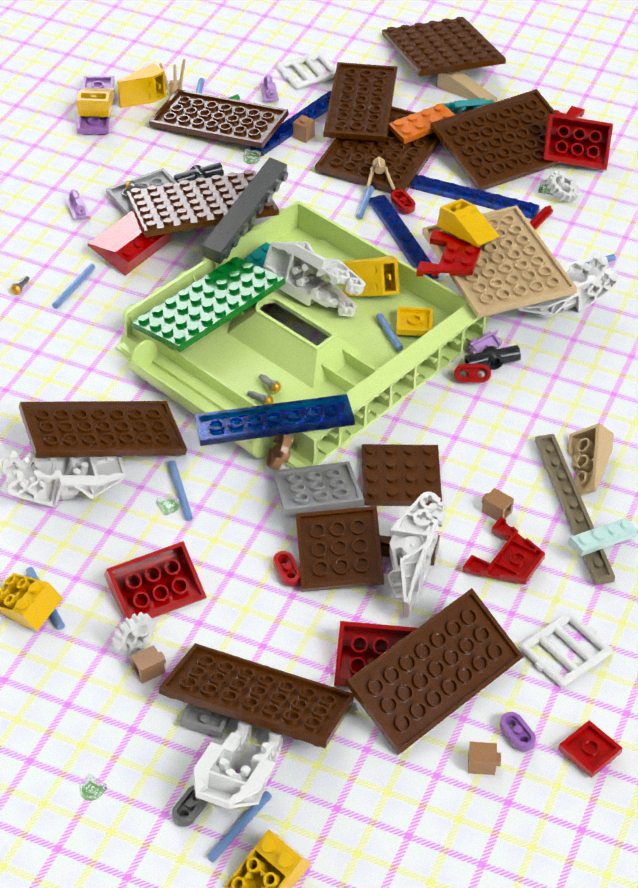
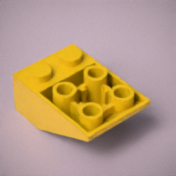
[117,63,166,108]
[77,87,115,118]
[437,198,499,247]
[342,256,400,297]
[0,573,63,631]
[224,829,312,888]

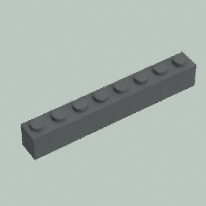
[202,157,289,264]

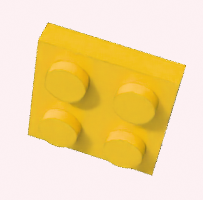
[396,306,433,336]

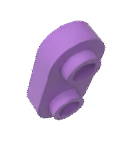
[500,712,536,752]

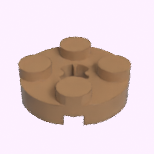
[266,432,294,470]

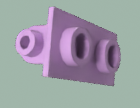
[260,75,279,102]
[66,189,90,219]
[465,330,502,355]

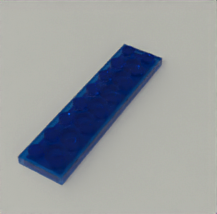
[194,394,355,446]

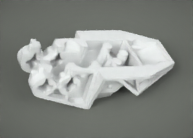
[263,242,366,317]
[518,252,619,316]
[1,451,126,507]
[388,492,445,618]
[193,721,283,809]

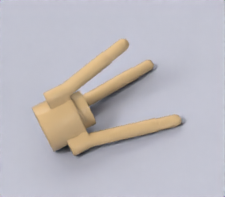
[159,59,186,94]
[366,157,395,190]

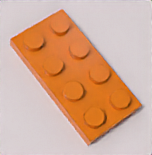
[388,103,454,144]

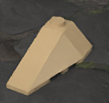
[437,71,497,102]
[568,423,614,496]

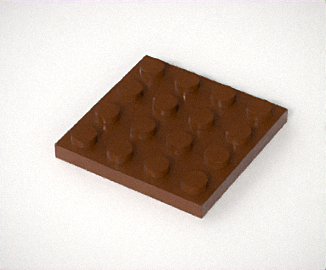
[361,444,442,506]
[296,506,384,592]

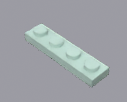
[568,518,638,557]

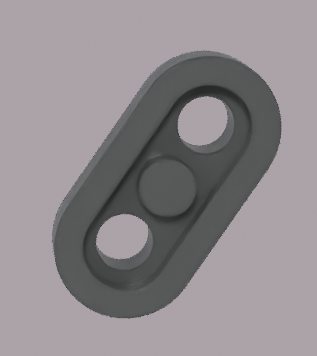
[172,785,208,827]

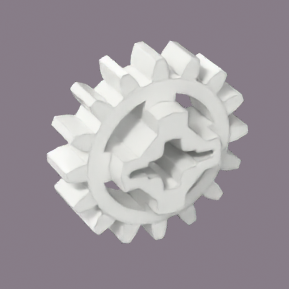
[546,171,580,203]
[112,612,157,656]

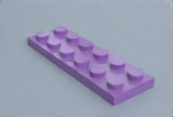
[77,76,115,135]

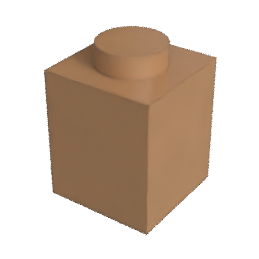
[293,115,315,143]
[481,488,514,521]
[131,645,166,684]
[468,741,501,775]

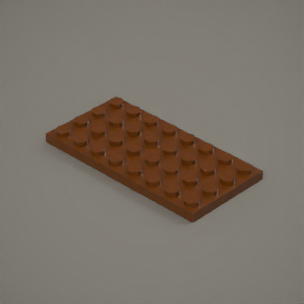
[323,62,398,142]
[149,89,289,148]
[19,401,187,458]
[344,588,524,755]
[159,643,355,748]

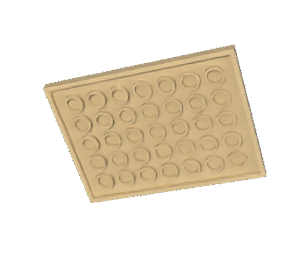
[422,205,577,318]

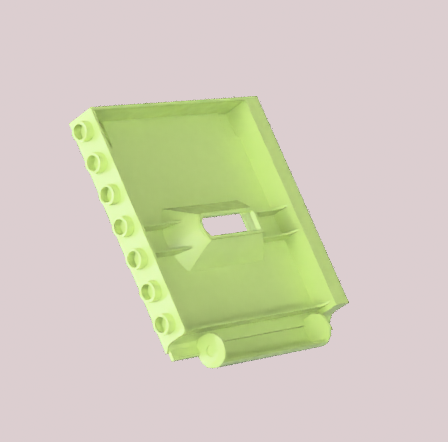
[116,201,486,469]

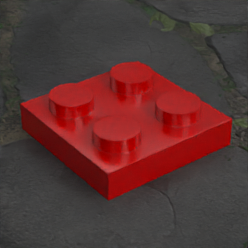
[558,720,623,778]

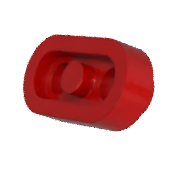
[391,189,416,214]
[454,364,491,383]
[273,551,301,587]

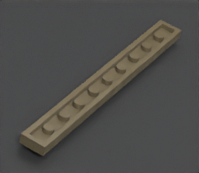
[535,434,615,585]

